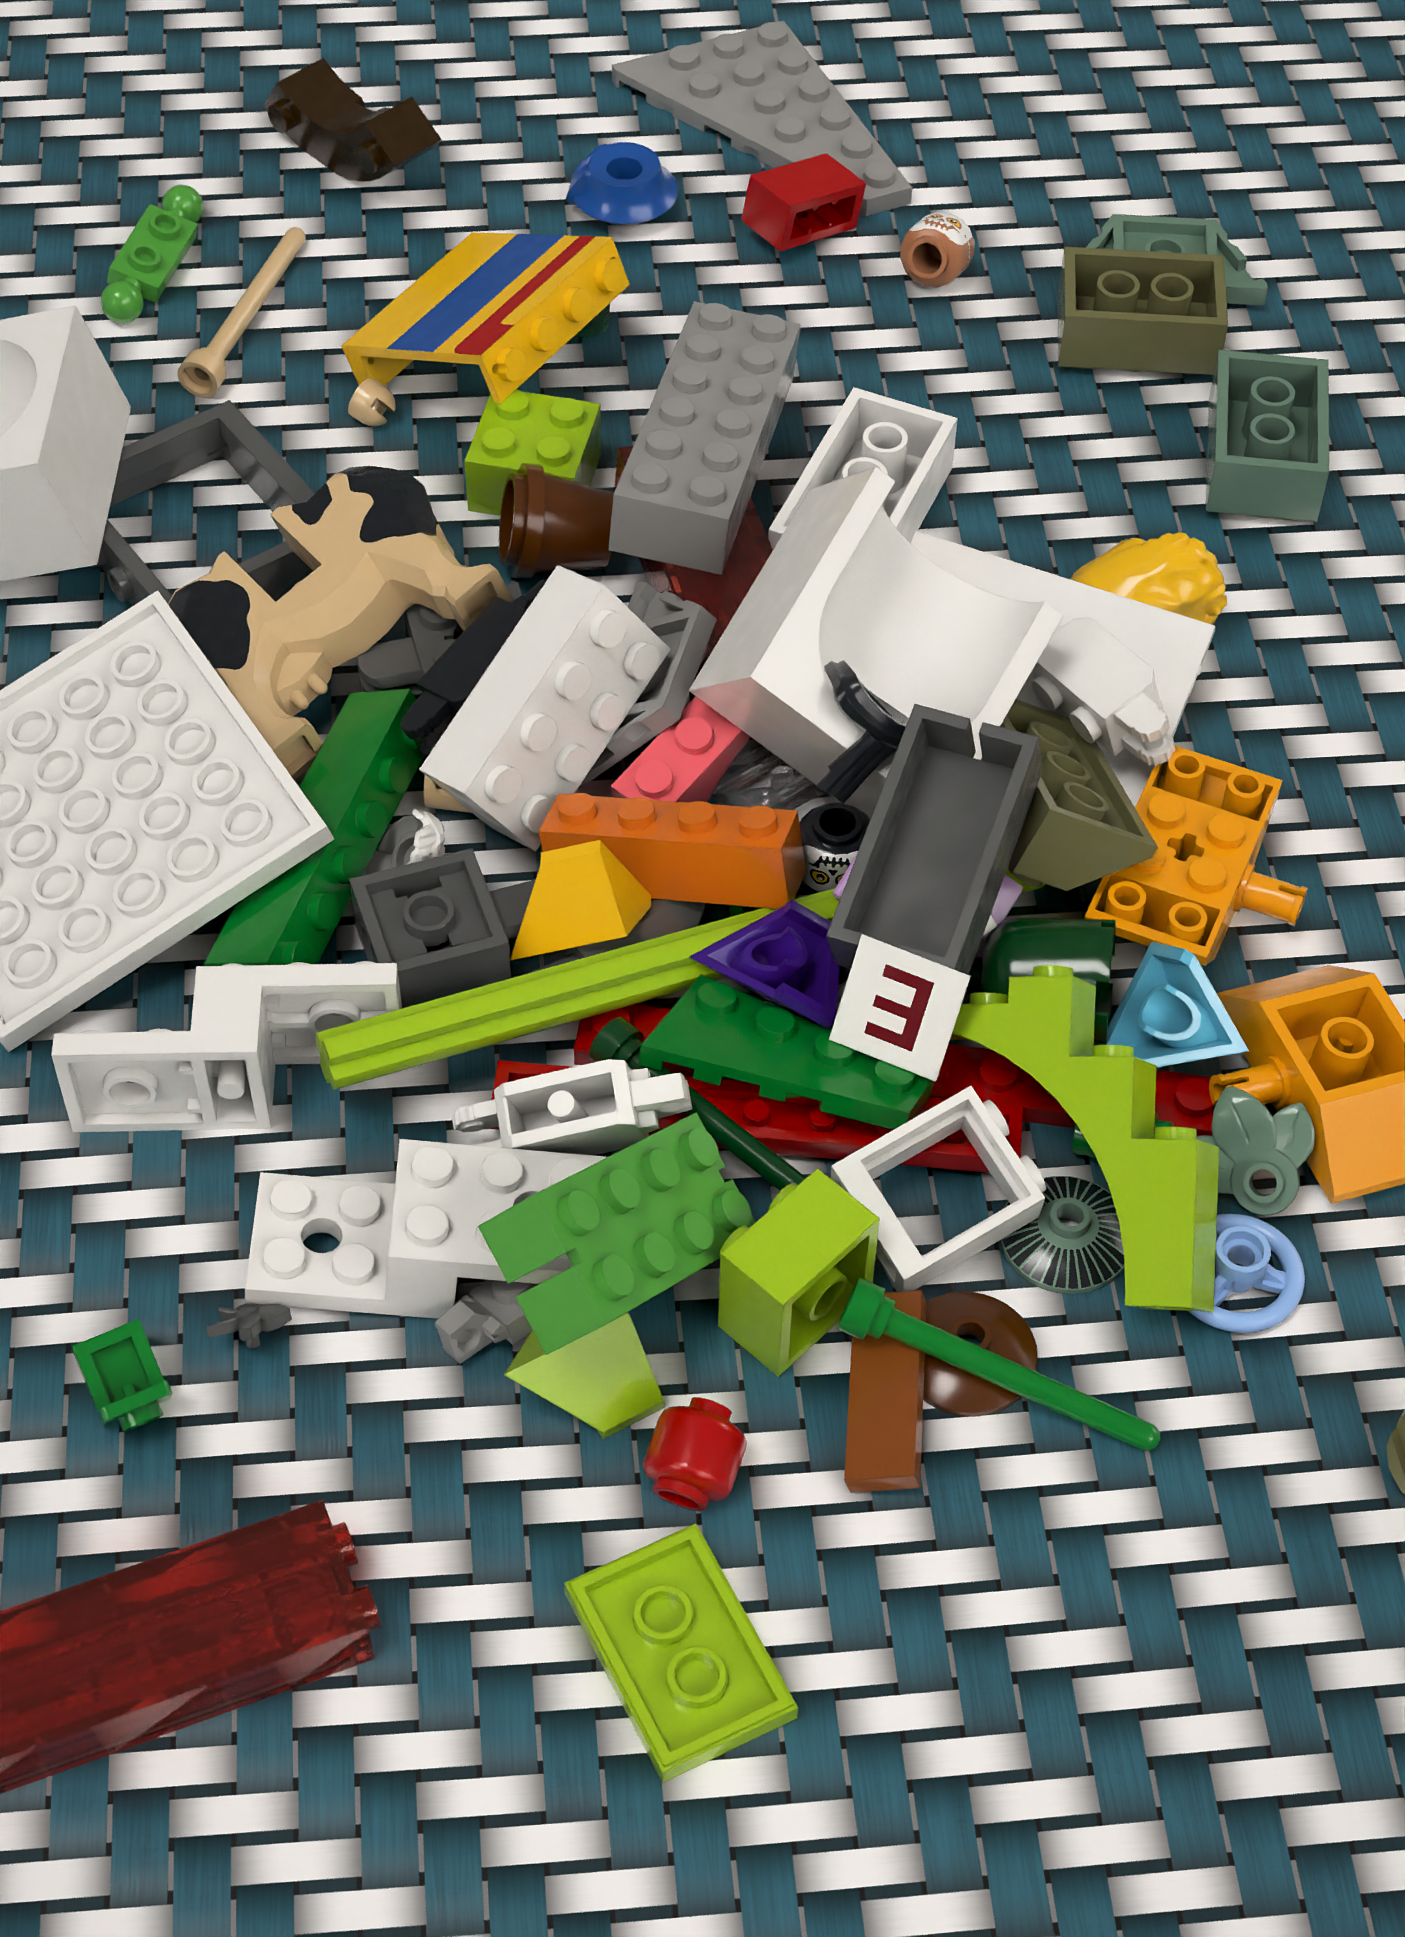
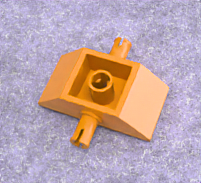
[1084,745,1308,966]
[1209,965,1405,1204]

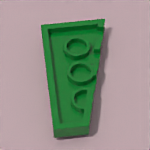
[638,975,934,1130]

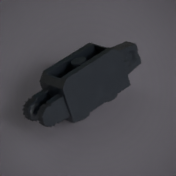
[400,580,546,760]

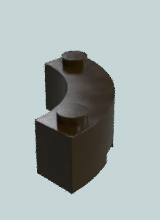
[264,58,442,181]

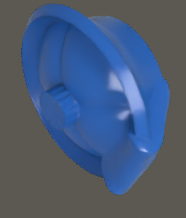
[566,142,678,225]

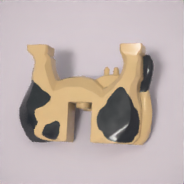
[168,466,513,780]

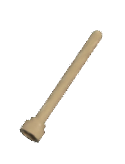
[177,227,306,398]

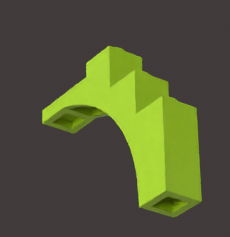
[950,965,1219,1312]

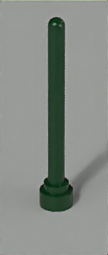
[589,1017,807,1191]

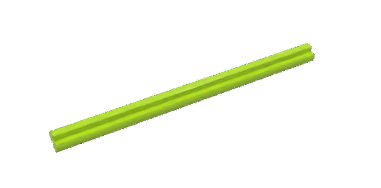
[315,865,1045,1090]

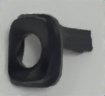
[816,660,909,804]

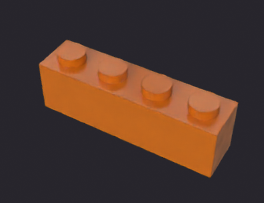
[539,793,806,909]

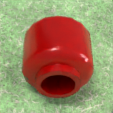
[642,1397,747,1511]

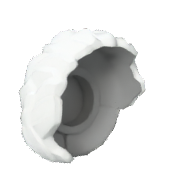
[363,809,445,875]

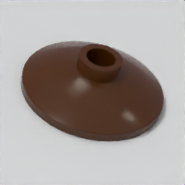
[923,1292,1037,1417]

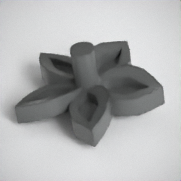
[206,1303,292,1348]

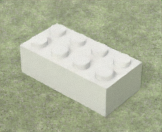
[767,387,958,560]
[419,565,671,852]

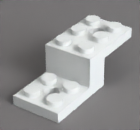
[51,961,402,1132]
[245,1139,606,1319]

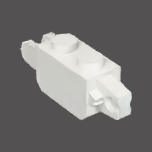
[1031,617,1176,767]
[452,1059,692,1156]

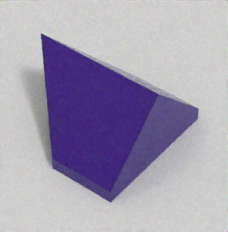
[689,899,840,1028]

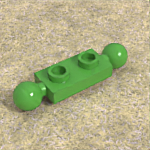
[101,185,203,324]

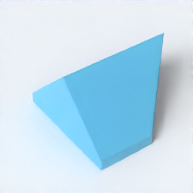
[1107,942,1249,1067]

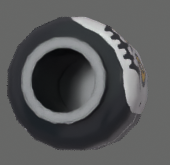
[800,803,870,892]

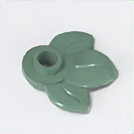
[1196,1086,1315,1215]

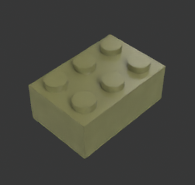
[1057,247,1228,375]

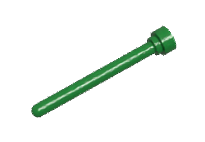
[837,1277,1160,1451]

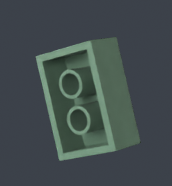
[1205,350,1329,522]

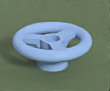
[1189,1213,1305,1333]

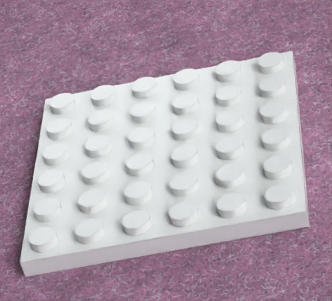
[0,590,334,1052]

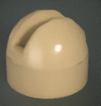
[348,378,396,427]

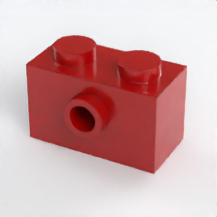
[741,153,866,251]

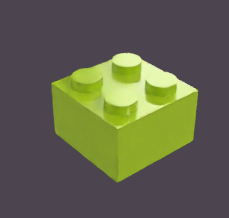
[464,390,601,516]
[718,1168,880,1377]

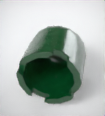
[967,918,1116,1046]

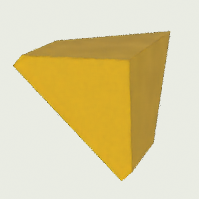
[510,840,651,961]

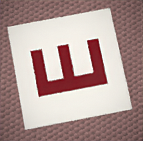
[829,934,971,1082]

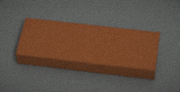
[844,1290,927,1493]

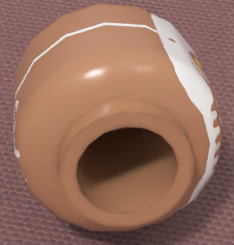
[900,212,974,287]

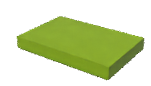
[564,1523,798,1783]

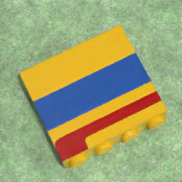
[341,232,630,404]

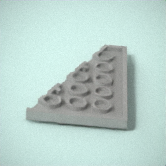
[612,20,912,216]

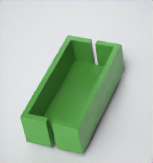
[478,1112,756,1355]

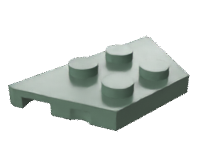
[1086,214,1268,306]

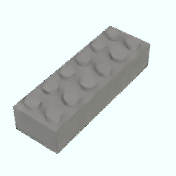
[609,301,801,575]

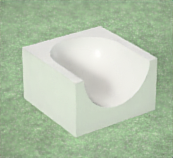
[0,305,131,582]
[689,467,1064,819]

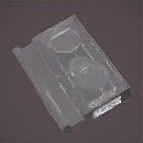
[708,744,825,810]

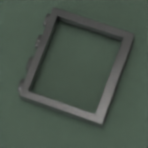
[91,400,315,606]

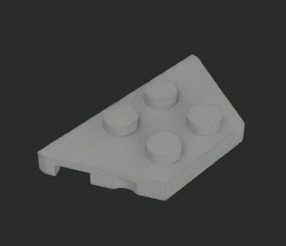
[580,581,717,785]

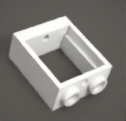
[830,1086,1046,1292]

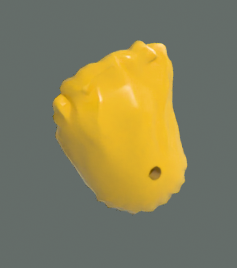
[1070,532,1227,625]

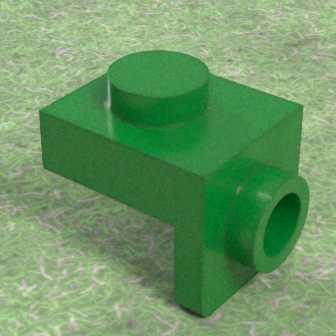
[71,1318,173,1432]

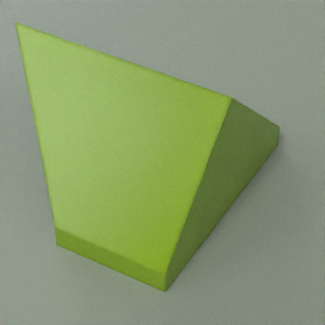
[504,1312,664,1439]

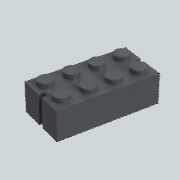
[826,704,1043,975]

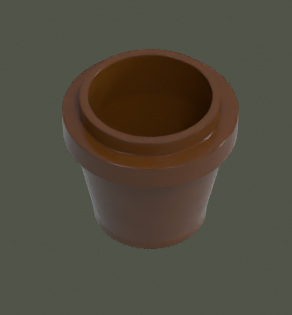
[499,463,613,580]

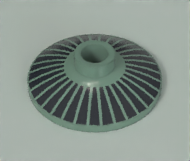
[999,1176,1125,1294]

